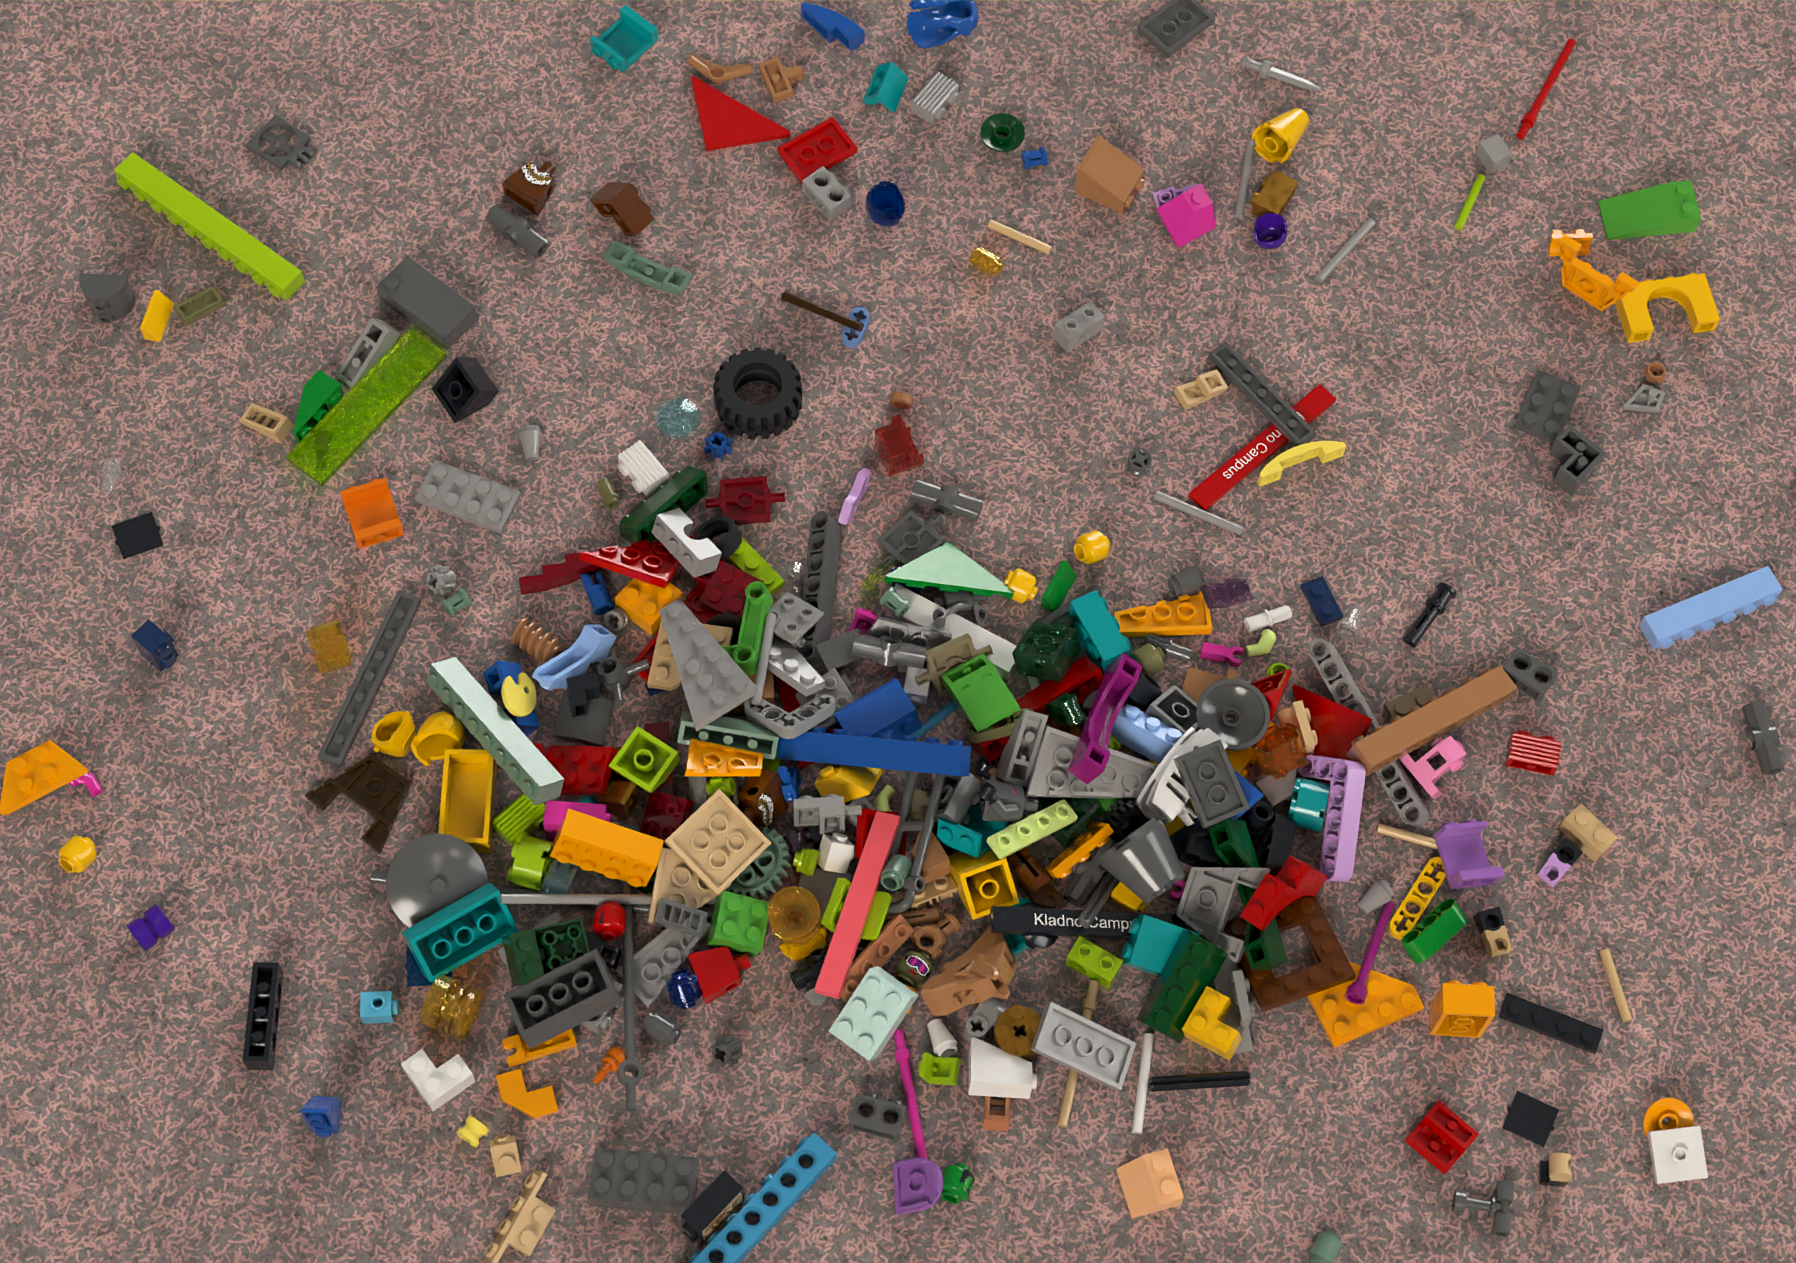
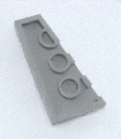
[767,633,825,696]
[616,915,710,1010]

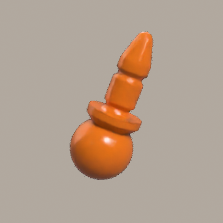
[593,1046,625,1084]

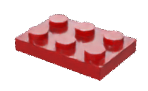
[777,117,858,184]
[546,745,617,796]

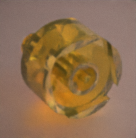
[305,619,353,674]

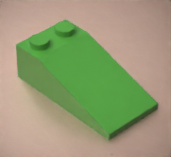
[1598,180,1701,240]

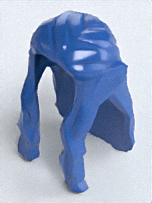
[906,0,979,49]

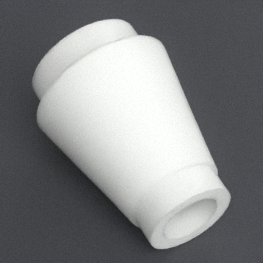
[927,1019,957,1057]

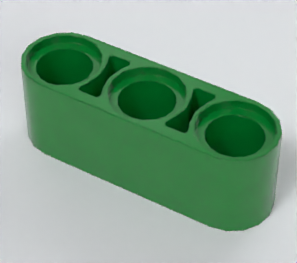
[1401,899,1468,964]

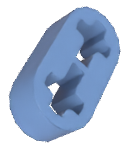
[841,307,870,348]

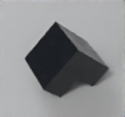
[566,673,600,718]

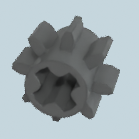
[711,1034,744,1067]

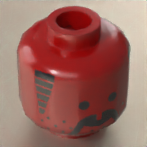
[593,901,627,941]

